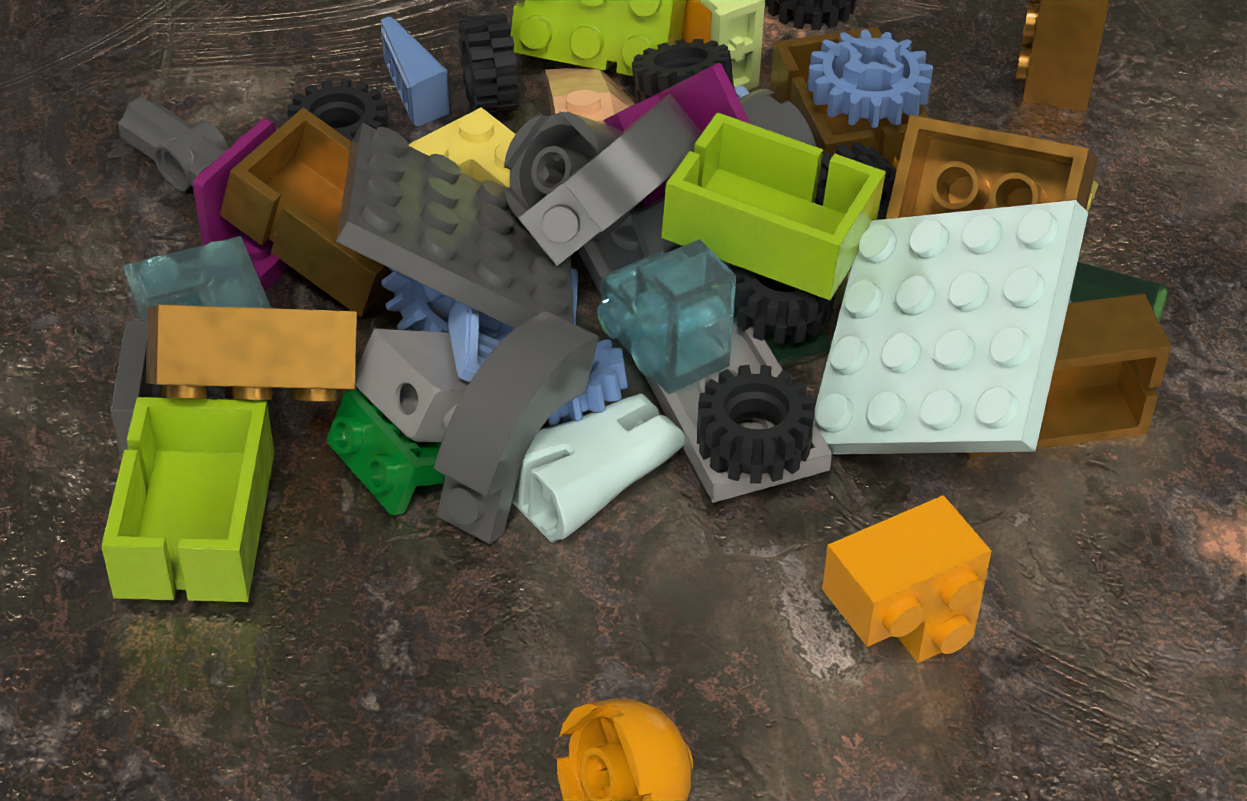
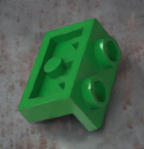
[327,389,446,516]

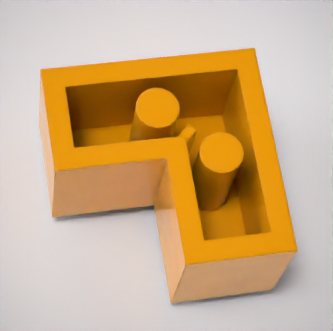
[822,495,991,663]

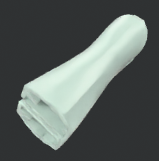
[512,394,685,543]

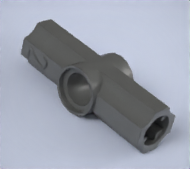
[118,96,229,191]

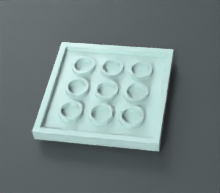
[814,200,1088,454]

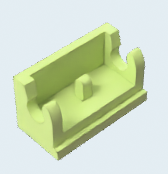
[700,0,765,90]

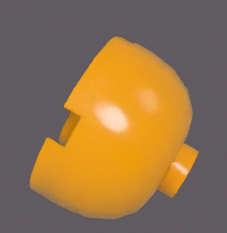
[557,699,693,801]

